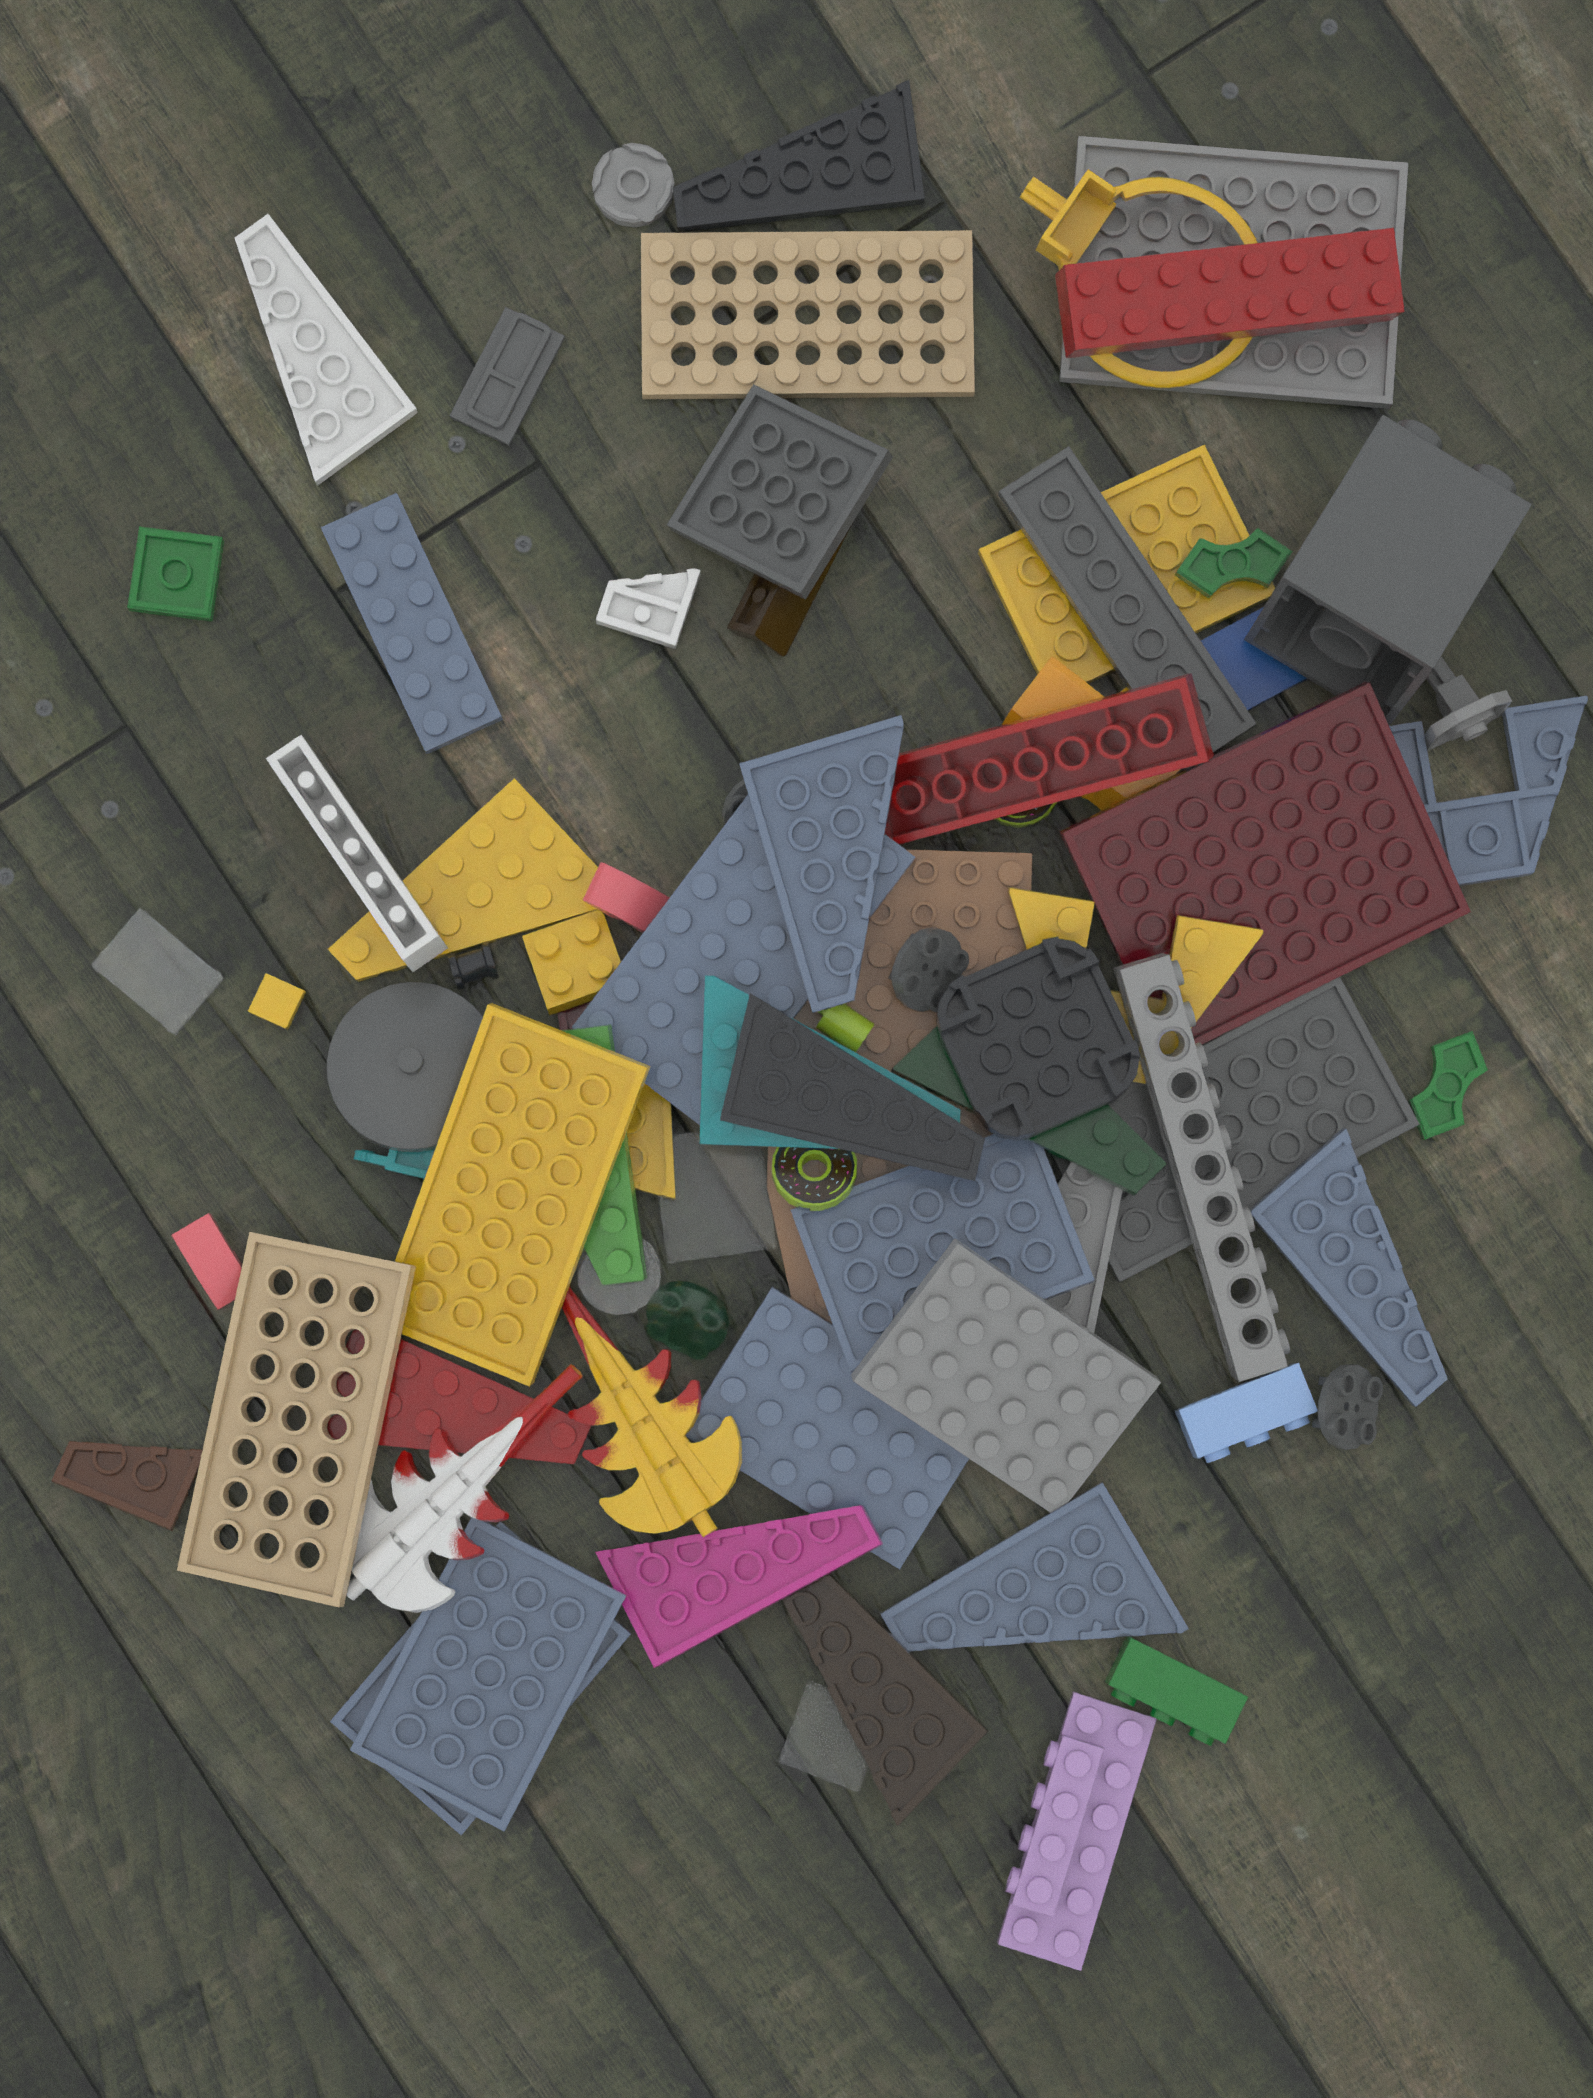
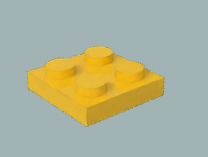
[522,909,621,1015]

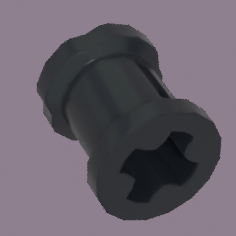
[447,942,499,990]

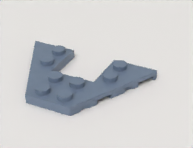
[1389,696,1588,886]

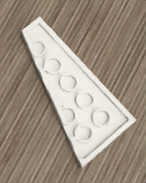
[235,214,418,486]

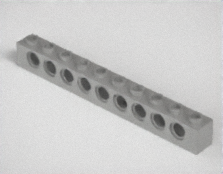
[1113,953,1290,1382]

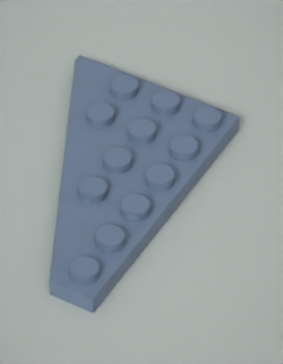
[739,715,904,1013]
[880,1482,1189,1651]

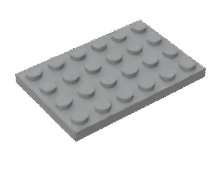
[851,1238,1161,1513]

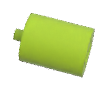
[815,1004,875,1053]

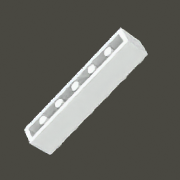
[266,735,448,972]

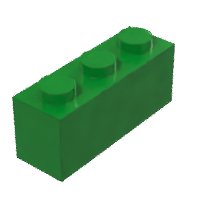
[1105,1636,1248,1746]

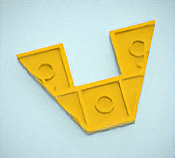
[1008,887,1263,1084]

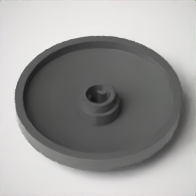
[327,982,483,1152]

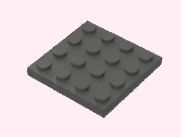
[667,384,893,600]

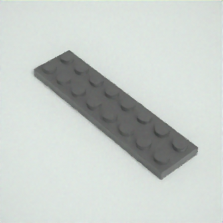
[998,446,1256,771]

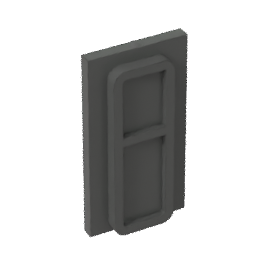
[449,307,565,447]

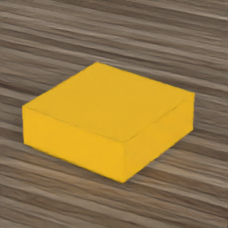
[248,973,306,1030]

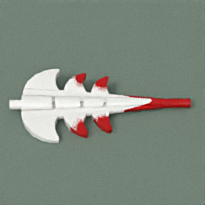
[347,1364,582,1613]

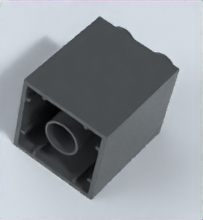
[1244,415,1532,726]

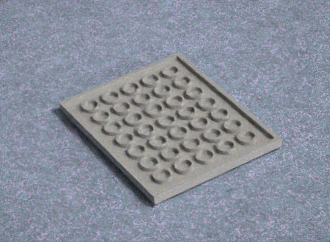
[1059,136,1408,409]

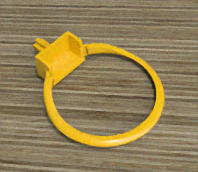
[1019,169,1258,388]

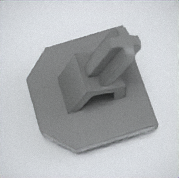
[1425,657,1512,751]

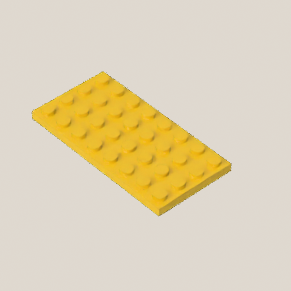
[395,1003,651,1387]

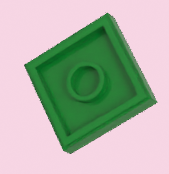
[127,526,224,621]

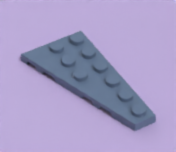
[1249,1128,1448,1407]

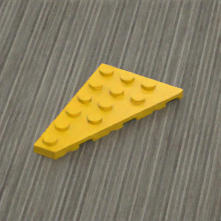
[328,778,598,982]

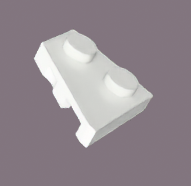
[596,568,701,649]

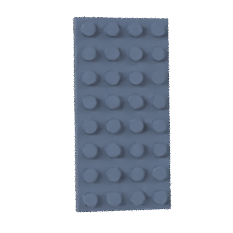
[572,795,916,1125]

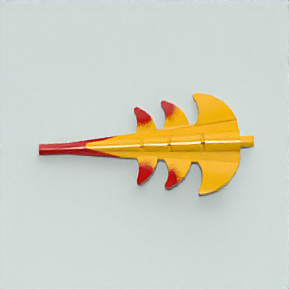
[562,1286,742,1537]

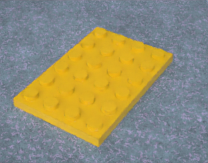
[978,445,1275,684]

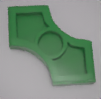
[1175,528,1293,598]
[1407,1031,1488,1141]

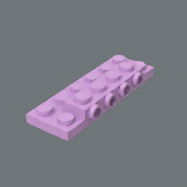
[997,1691,1156,1971]

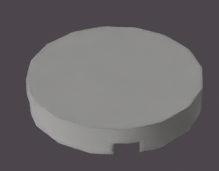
[592,143,675,228]

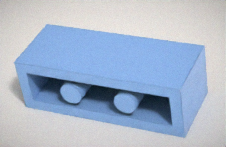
[1174,1363,1318,1463]

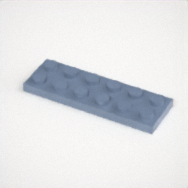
[321,493,503,754]

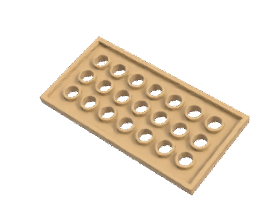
[641,230,975,399]
[177,1232,416,1607]

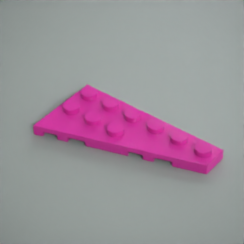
[595,1505,883,1668]

